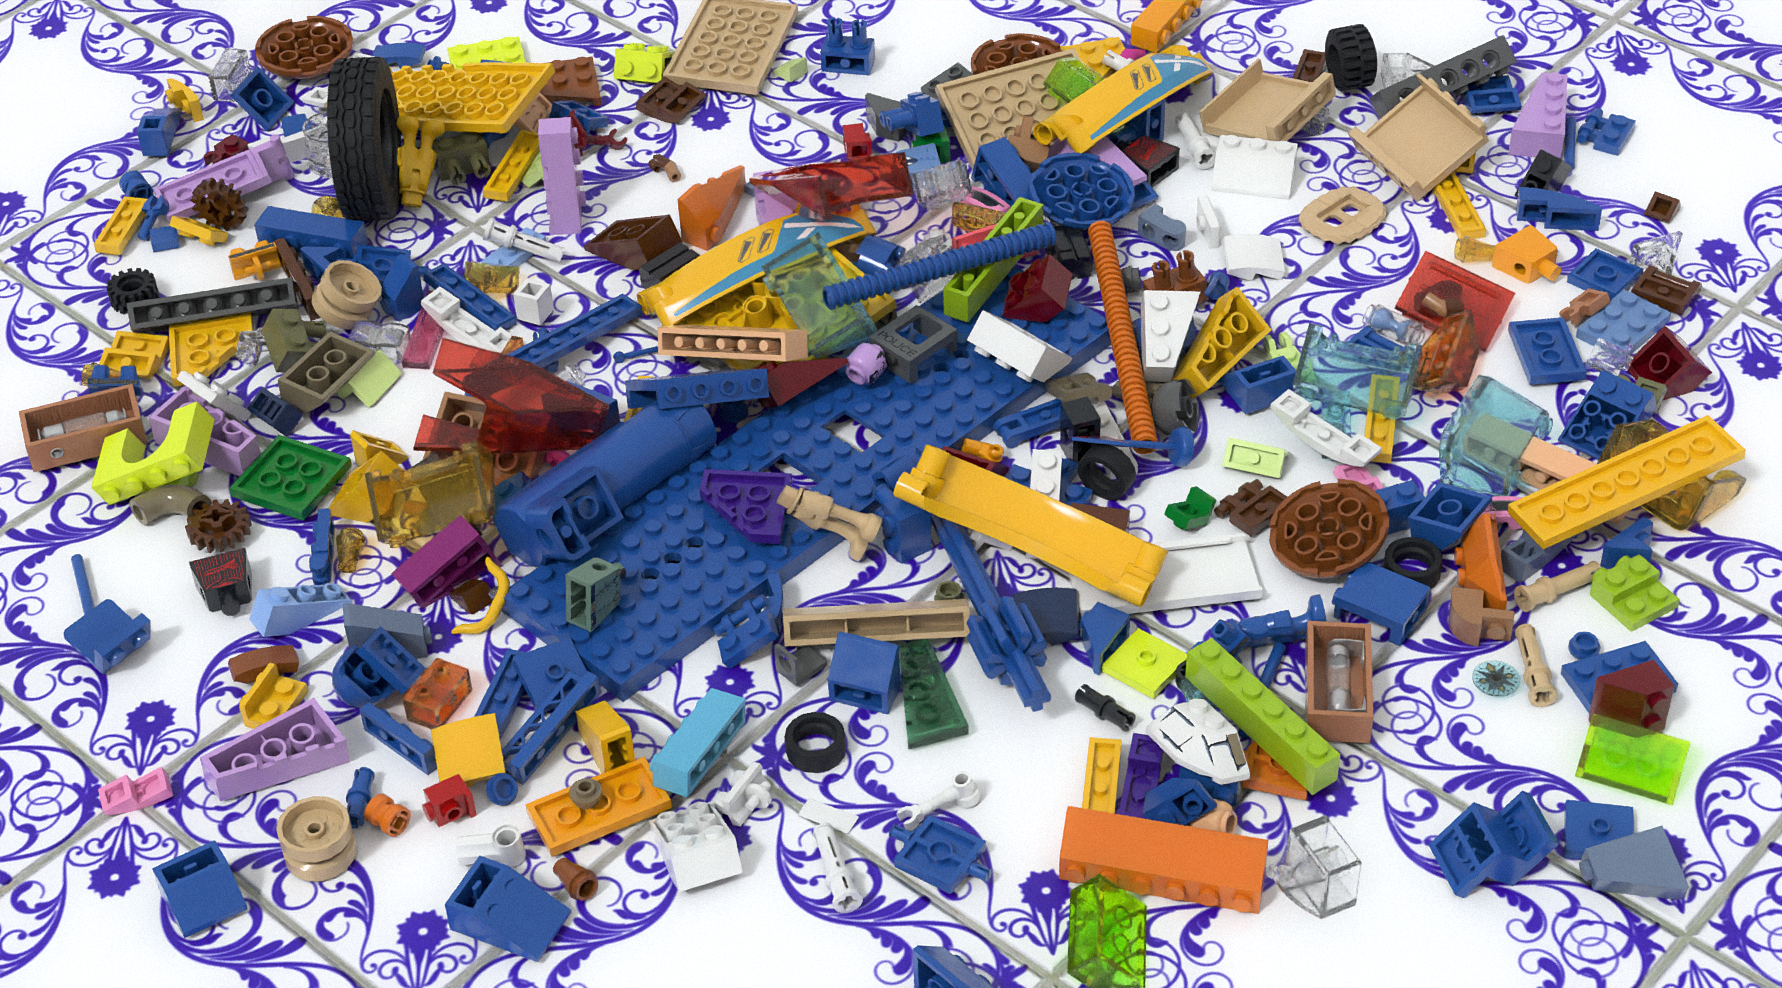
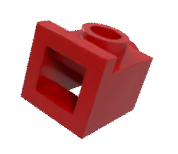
[842,123,873,164]
[422,774,477,827]

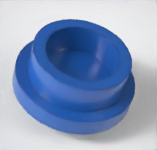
[1568,631,1600,660]
[486,773,518,806]

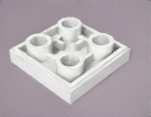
[177,371,251,422]

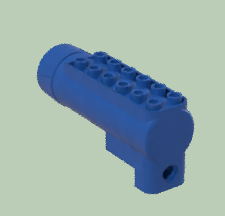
[493,399,717,567]

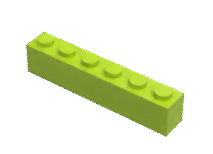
[943,197,1044,322]
[1185,638,1341,795]

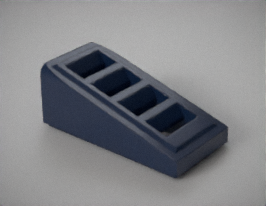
[247,387,303,436]

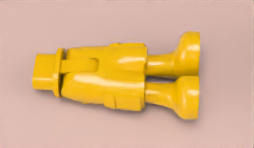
[396,116,445,208]

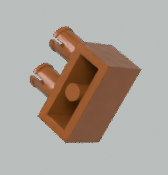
[1143,250,1209,304]

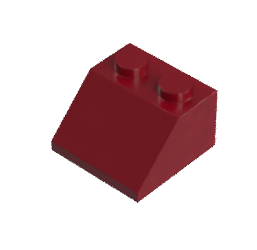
[1624,326,1712,400]
[1588,660,1674,738]

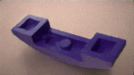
[1117,733,1164,819]

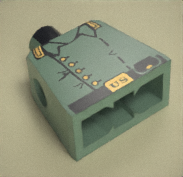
[566,558,626,632]

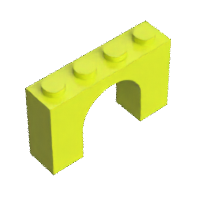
[91,401,215,505]

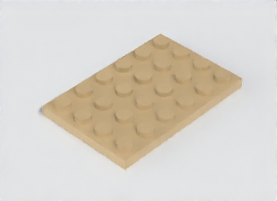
[663,0,798,95]
[935,48,1113,171]

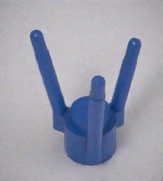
[1196,271,1230,308]

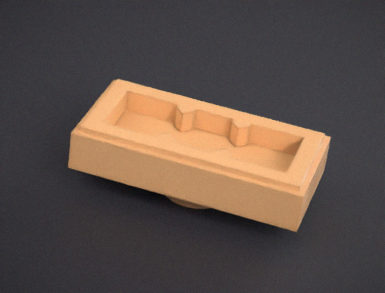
[514,92,552,132]

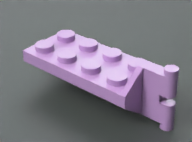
[153,134,295,224]

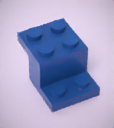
[1428,790,1559,898]

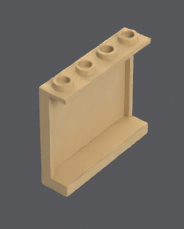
[1199,58,1336,141]
[1348,73,1489,202]

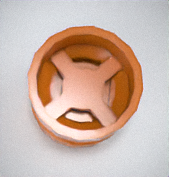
[364,793,411,837]

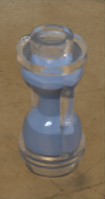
[1362,304,1425,348]

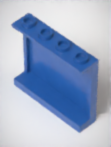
[625,368,769,409]

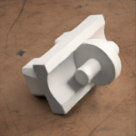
[714,762,772,827]

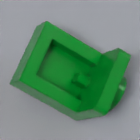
[1164,486,1216,530]

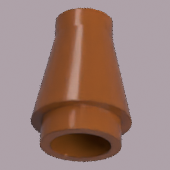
[553,858,598,901]

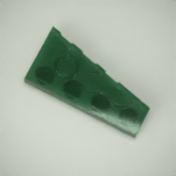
[899,639,969,750]

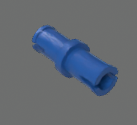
[346,767,375,828]

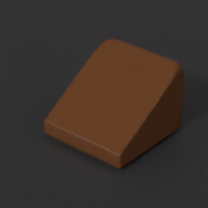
[1644,191,1681,224]
[449,579,494,614]

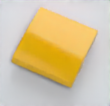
[98,330,170,379]
[431,713,505,787]

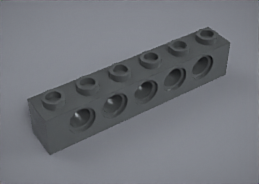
[1369,35,1517,119]
[127,277,299,334]

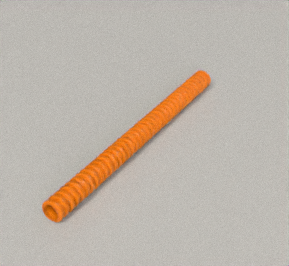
[1088,221,1158,454]

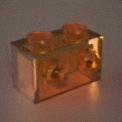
[402,658,473,730]

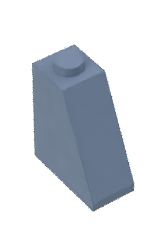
[343,603,433,659]
[1579,825,1689,900]

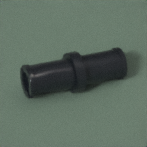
[1075,684,1136,732]

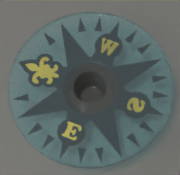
[1472,661,1520,696]

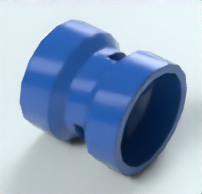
[119,171,153,199]

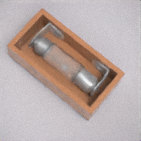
[18,384,148,472]
[1305,621,1373,743]

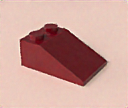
[752,358,849,407]

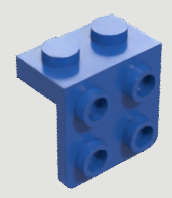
[63,599,151,675]

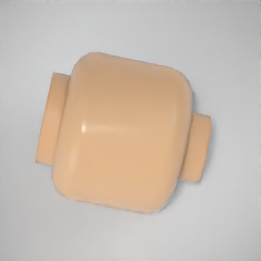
[1187,799,1237,834]

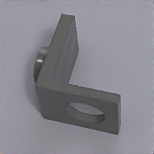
[774,643,827,687]

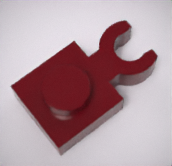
[203,134,250,165]

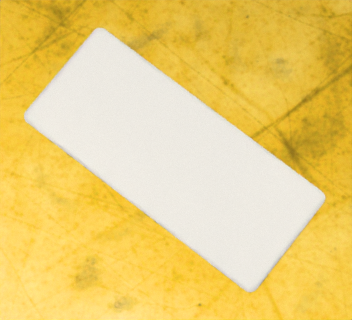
[798,798,859,834]

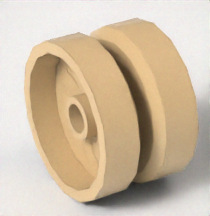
[312,260,382,330]
[276,796,357,881]

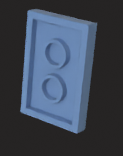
[1576,289,1671,361]

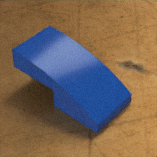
[372,43,427,69]

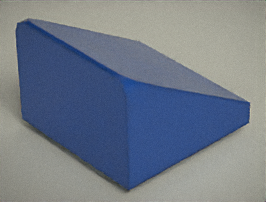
[281,114,309,137]

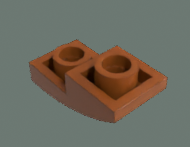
[228,645,299,684]

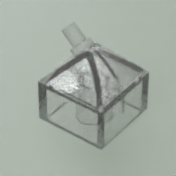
[1266,815,1362,919]

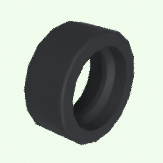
[1077,443,1136,500]
[1383,537,1442,589]
[784,712,846,773]

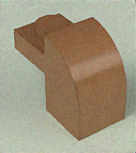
[1008,116,1050,173]
[1448,587,1514,647]

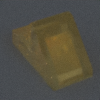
[464,261,520,293]

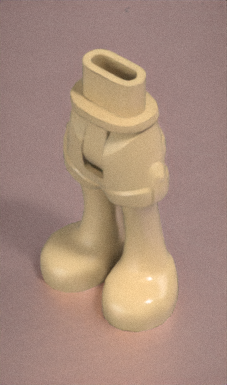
[776,485,882,561]

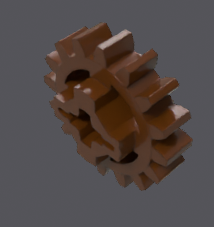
[190,177,249,231]
[185,499,252,553]

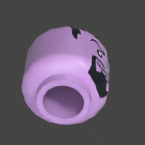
[845,343,887,385]

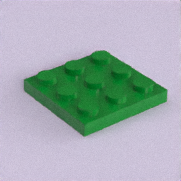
[229,435,352,521]

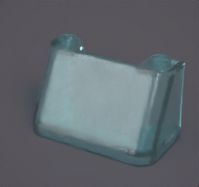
[762,232,878,359]
[1293,323,1423,419]
[1439,375,1553,496]

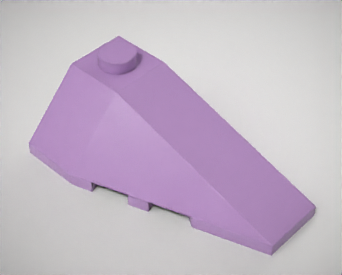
[1047,136,1147,186]

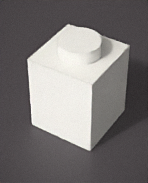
[513,278,554,326]

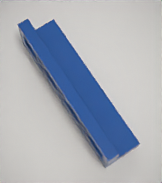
[502,671,601,785]

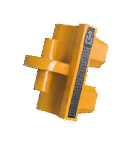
[228,240,281,281]

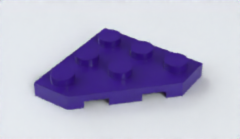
[700,469,792,544]

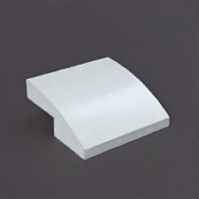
[1222,234,1285,281]

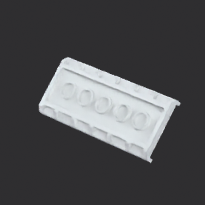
[1069,533,1263,619]

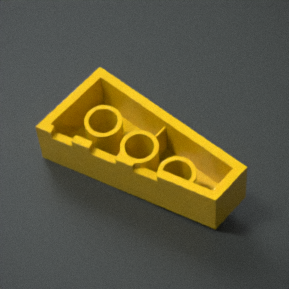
[1172,286,1272,399]

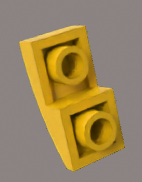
[165,78,204,123]

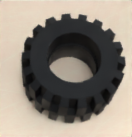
[1325,24,1377,91]

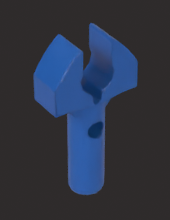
[137,195,169,241]

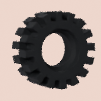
[106,268,159,315]

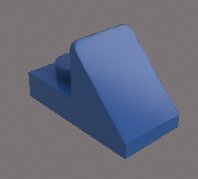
[300,246,344,283]
[1600,516,1653,569]

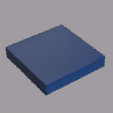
[1567,248,1644,301]

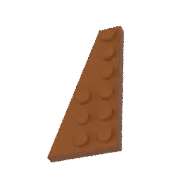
[540,56,602,106]

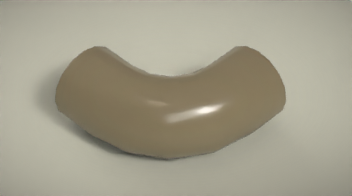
[129,484,212,525]

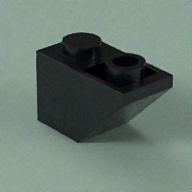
[1514,149,1572,198]

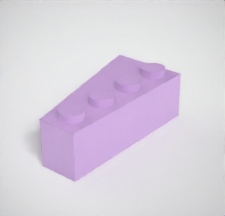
[149,385,261,477]
[200,698,350,801]

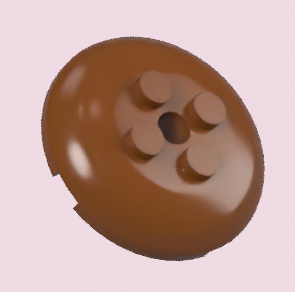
[255,16,354,79]
[971,33,1062,75]
[1269,479,1389,578]

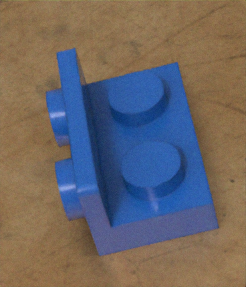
[550,100,609,135]
[356,626,426,694]

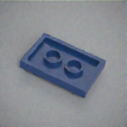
[1508,317,1587,385]
[1560,641,1678,714]

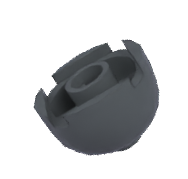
[1150,378,1199,435]

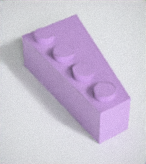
[1508,72,1568,159]
[538,117,586,235]

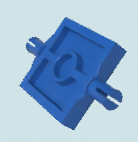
[337,245,429,285]
[889,815,992,894]

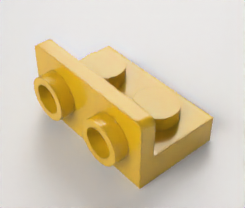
[239,663,309,729]

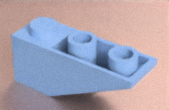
[249,583,352,637]

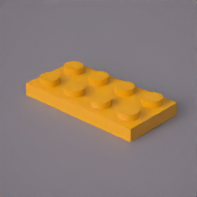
[525,756,672,857]

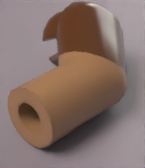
[648,154,681,182]
[1422,292,1464,318]

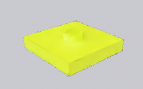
[1102,628,1187,699]

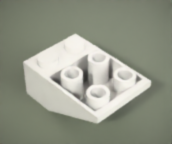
[649,802,743,892]

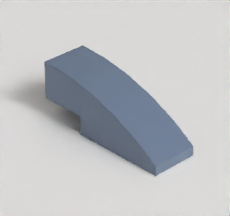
[1501,530,1577,583]

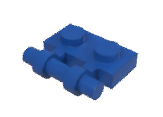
[1577,108,1636,156]
[713,594,779,669]

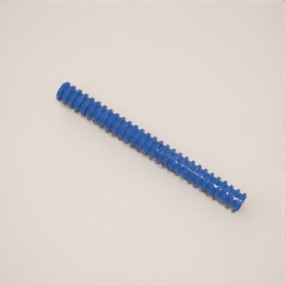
[822,222,1057,310]

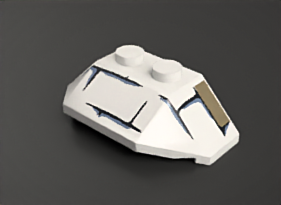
[1145,699,1250,785]

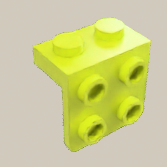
[614,43,675,83]

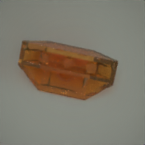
[1407,309,1479,394]

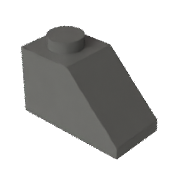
[865,93,908,142]

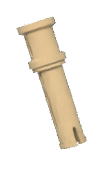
[1514,561,1601,612]
[1515,624,1558,707]

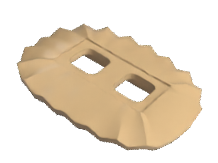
[1298,186,1387,245]

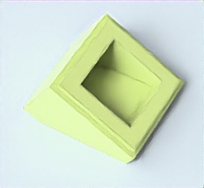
[773,57,808,83]

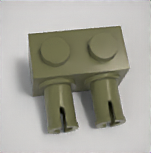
[431,132,491,185]
[261,308,326,373]

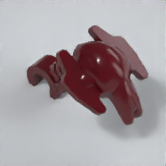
[568,110,627,156]

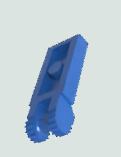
[309,508,335,585]

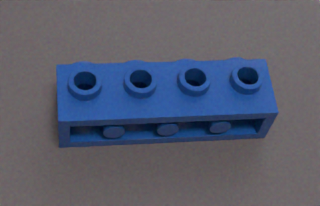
[254,206,368,259]

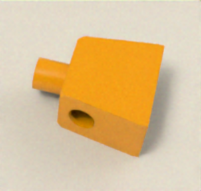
[1492,225,1561,283]

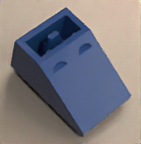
[1557,369,1657,462]
[444,855,572,962]

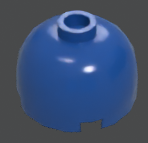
[332,645,395,709]

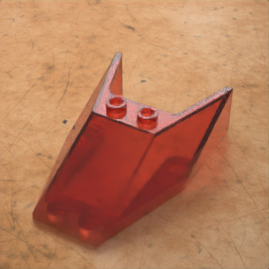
[749,152,914,221]
[413,338,610,454]

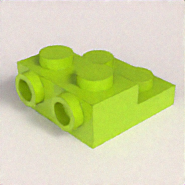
[1589,554,1680,632]

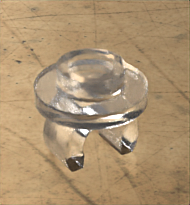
[556,363,586,386]

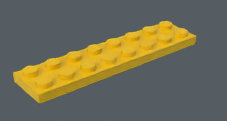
[1508,415,1746,549]

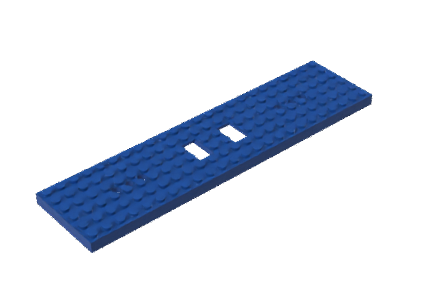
[502,265,1111,702]

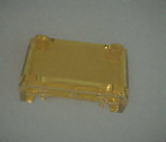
[1597,419,1747,530]
[365,441,495,548]

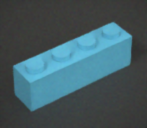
[650,688,746,797]

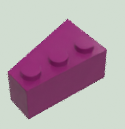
[391,515,503,609]

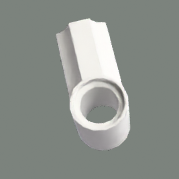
[456,824,526,868]

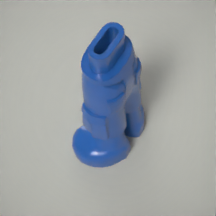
[1239,594,1326,648]

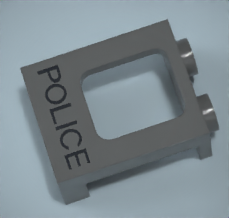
[869,305,957,383]

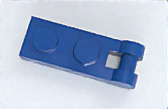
[993,399,1063,449]

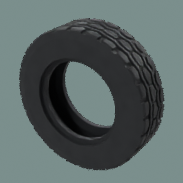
[327,57,401,221]

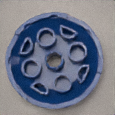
[1029,152,1135,230]

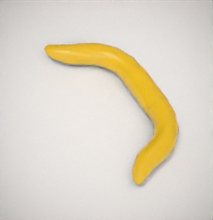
[451,557,510,634]

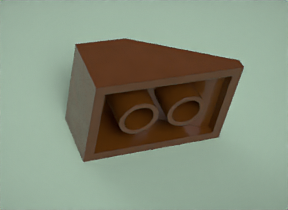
[583,214,682,270]

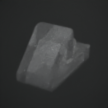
[1630,231,1683,275]

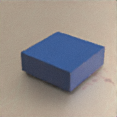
[149,226,180,252]

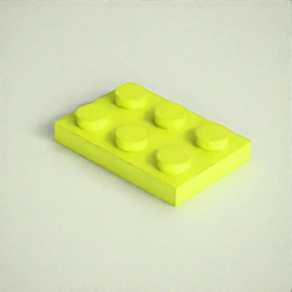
[447,36,526,69]

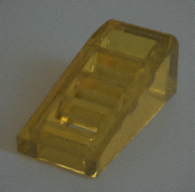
[952,201,1006,232]

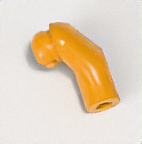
[961,438,1004,462]

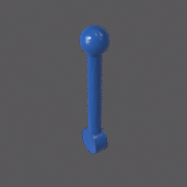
[613,346,658,363]

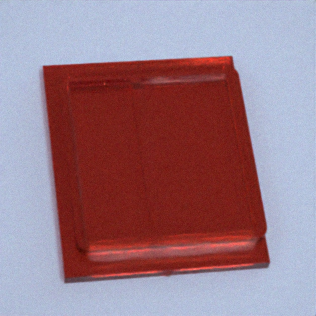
[1394,250,1515,352]

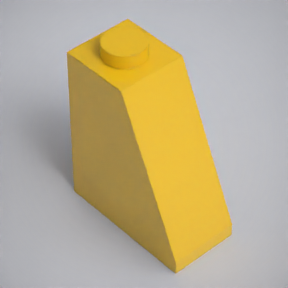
[576,700,635,774]

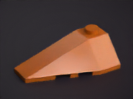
[677,165,746,251]

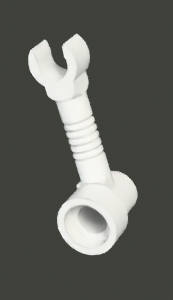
[896,771,981,831]

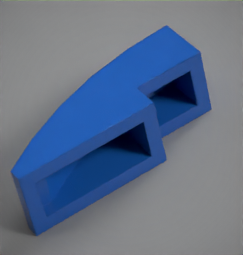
[1516,187,1602,231]

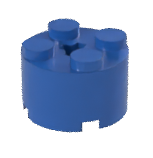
[852,235,906,294]

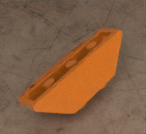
[1454,513,1507,610]

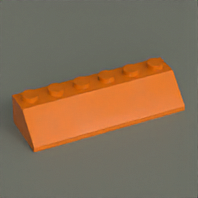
[1059,806,1269,914]

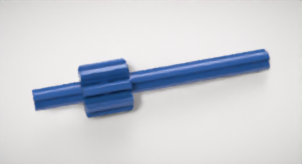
[930,513,1051,712]

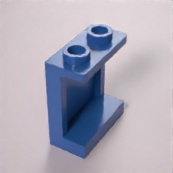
[1332,562,1430,646]

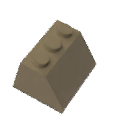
[278,331,375,414]

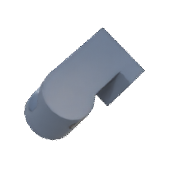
[1137,203,1186,251]

